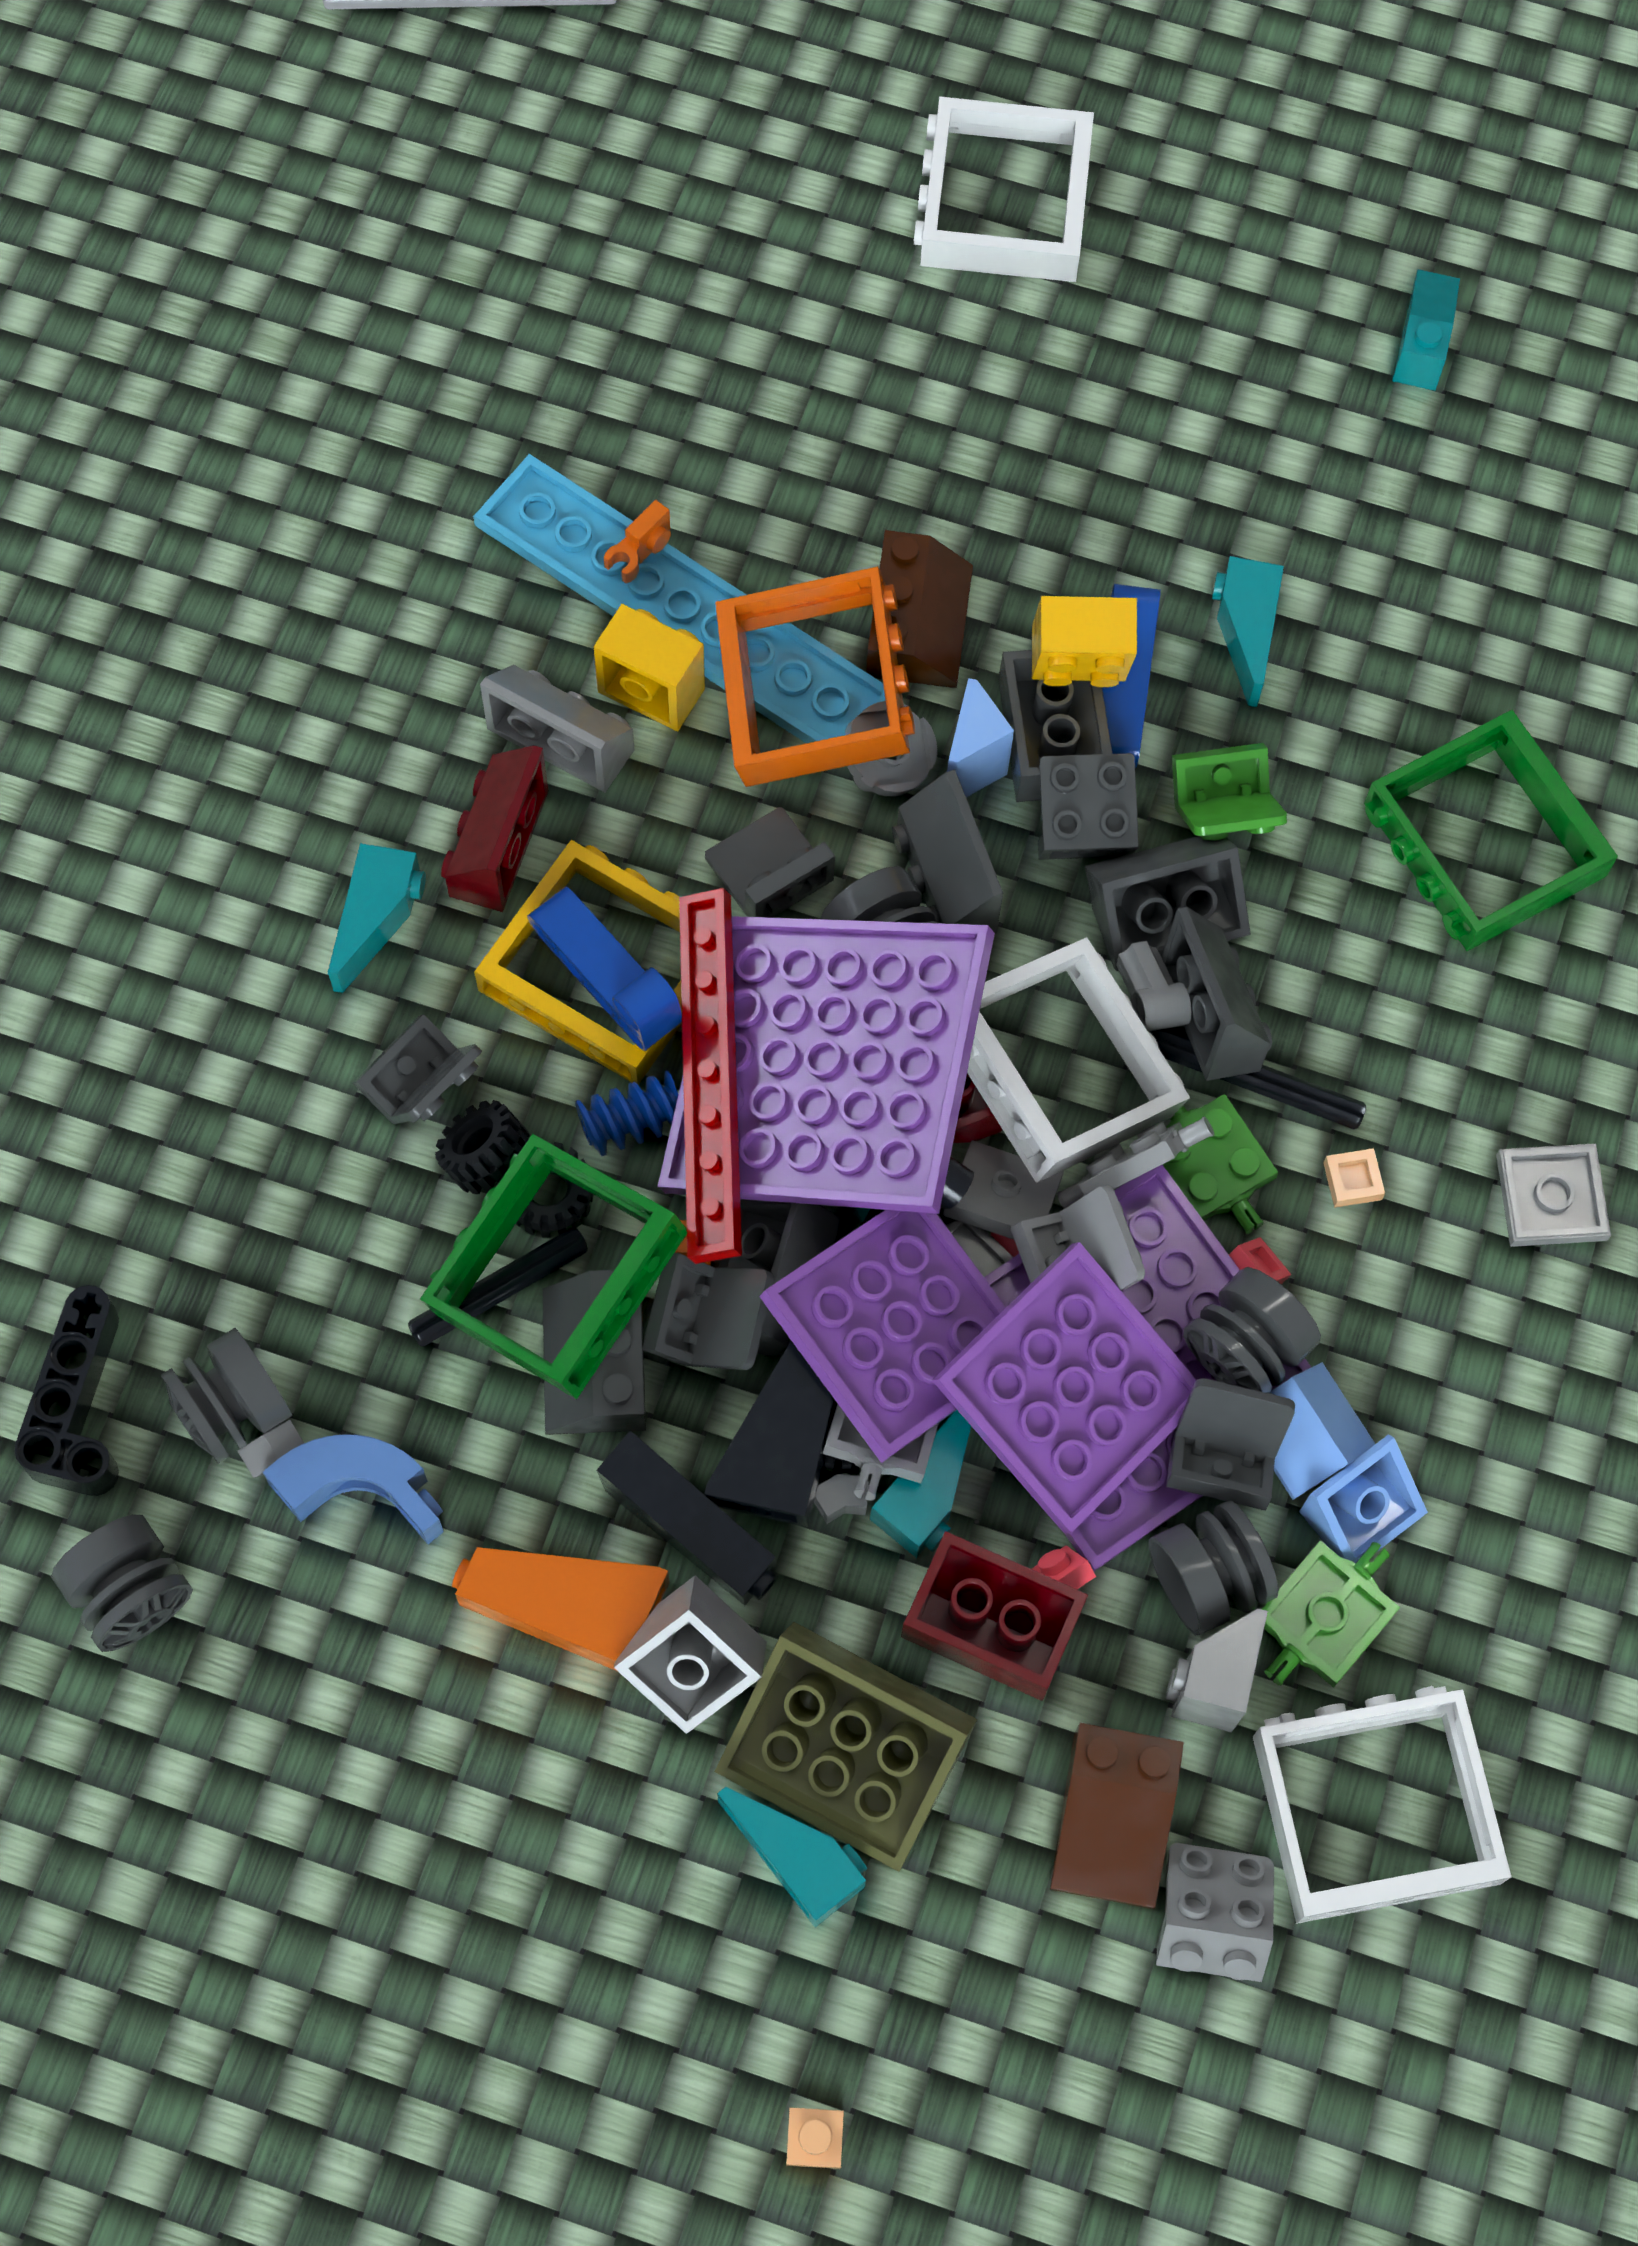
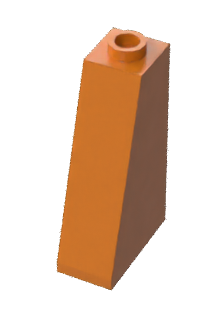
[452,1547,670,1672]

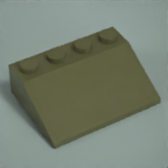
[714,1622,978,1872]

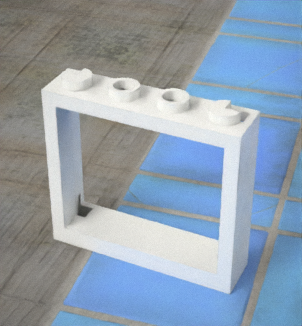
[913,96,1094,282]
[967,937,1190,1183]
[1253,1686,1511,1924]

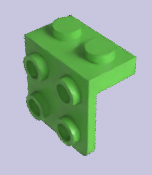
[1172,743,1287,840]

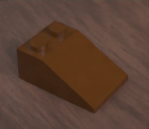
[1050,1723,1184,1909]

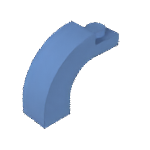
[262,1435,444,1544]

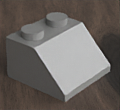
[614,1575,767,1734]
[1166,1608,1268,1732]

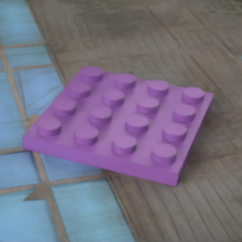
[759,1210,1006,1463]
[932,1242,1197,1533]

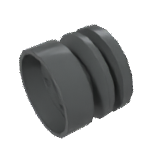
[820,866,937,923]
[1183,1267,1321,1393]
[161,1328,292,1464]
[1148,1500,1279,1636]
[51,1514,193,1652]

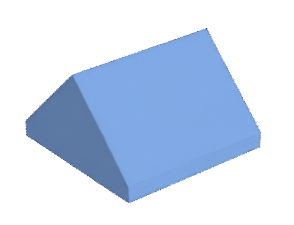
[947,678,1014,797]
[1271,1362,1375,1500]
[1299,1434,1428,1563]

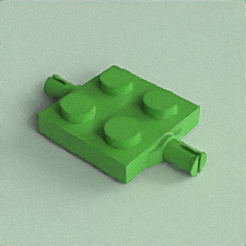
[1162,1094,1278,1234]
[1262,1541,1401,1688]

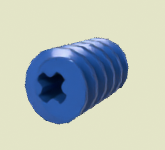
[575,1071,678,1156]

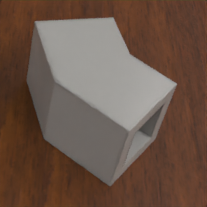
[237,1420,304,1478]
[814,1474,869,1524]

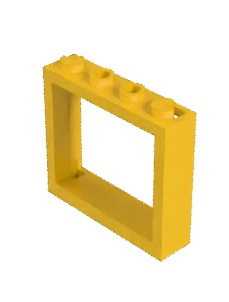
[474,840,682,1085]

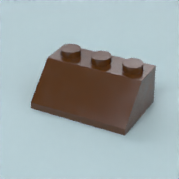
[866,530,973,688]

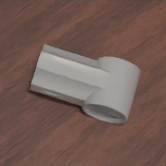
[1116,941,1192,1032]

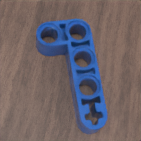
[1102,584,1161,768]
[527,887,682,1051]

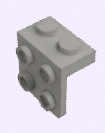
[1010,1185,1145,1291]
[1156,1843,1274,1982]

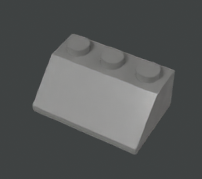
[480,665,634,793]

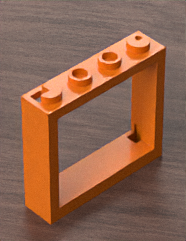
[715,566,915,787]

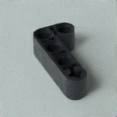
[14,1285,119,1496]

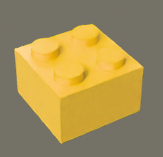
[1032,596,1137,687]
[594,604,705,732]

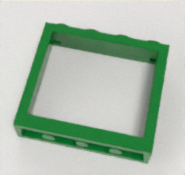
[1364,710,1618,951]
[420,1134,687,1400]

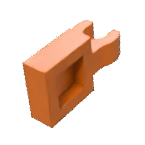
[604,500,671,584]

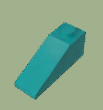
[1392,269,1460,391]
[1212,556,1284,707]
[328,843,426,993]
[870,1410,971,1558]
[717,1787,867,1928]

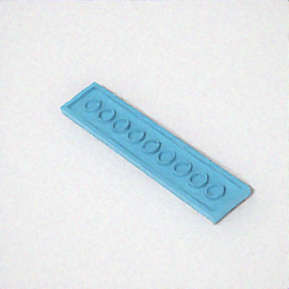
[473,454,886,743]

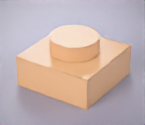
[1323,1148,1385,1208]
[786,2108,844,2169]

